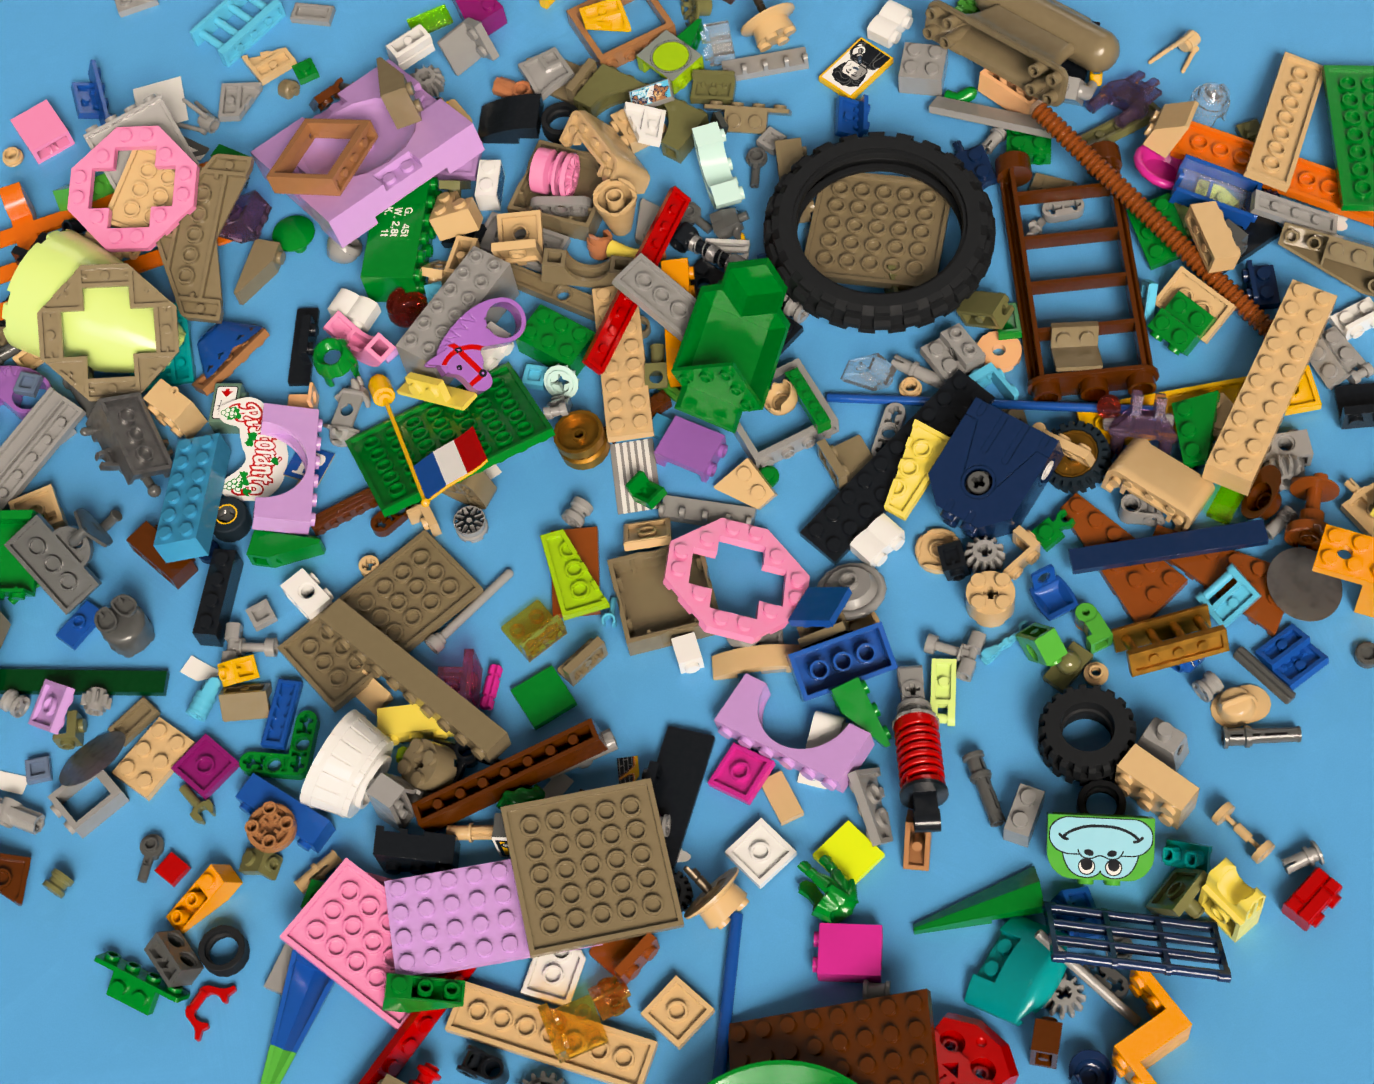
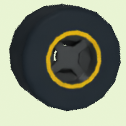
[213,497,252,542]

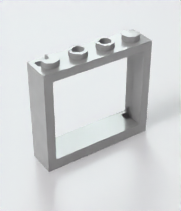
[733,358,839,469]

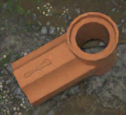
[492,77,533,98]

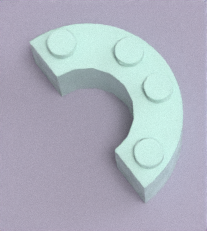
[692,121,745,210]

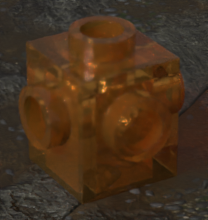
[588,975,631,1021]

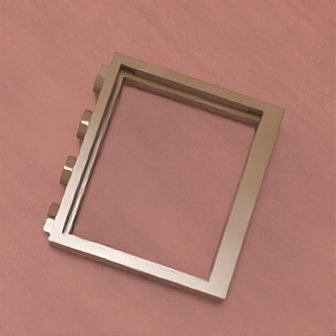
[566,0,677,68]
[266,118,378,196]

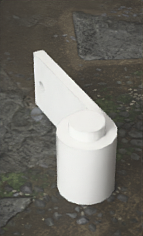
[797,711,849,790]

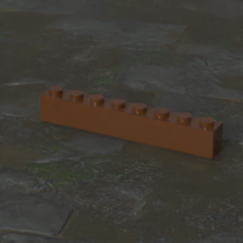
[411,718,608,832]

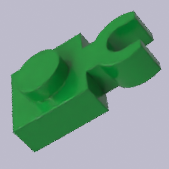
[1031,509,1076,552]

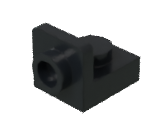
[937,540,971,581]

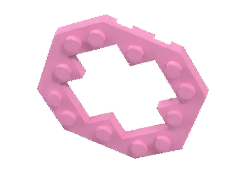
[67,126,200,252]
[663,518,810,644]

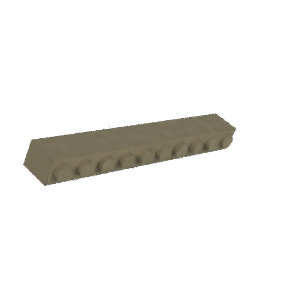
[318,598,511,765]

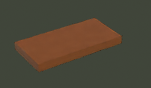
[551,526,601,619]

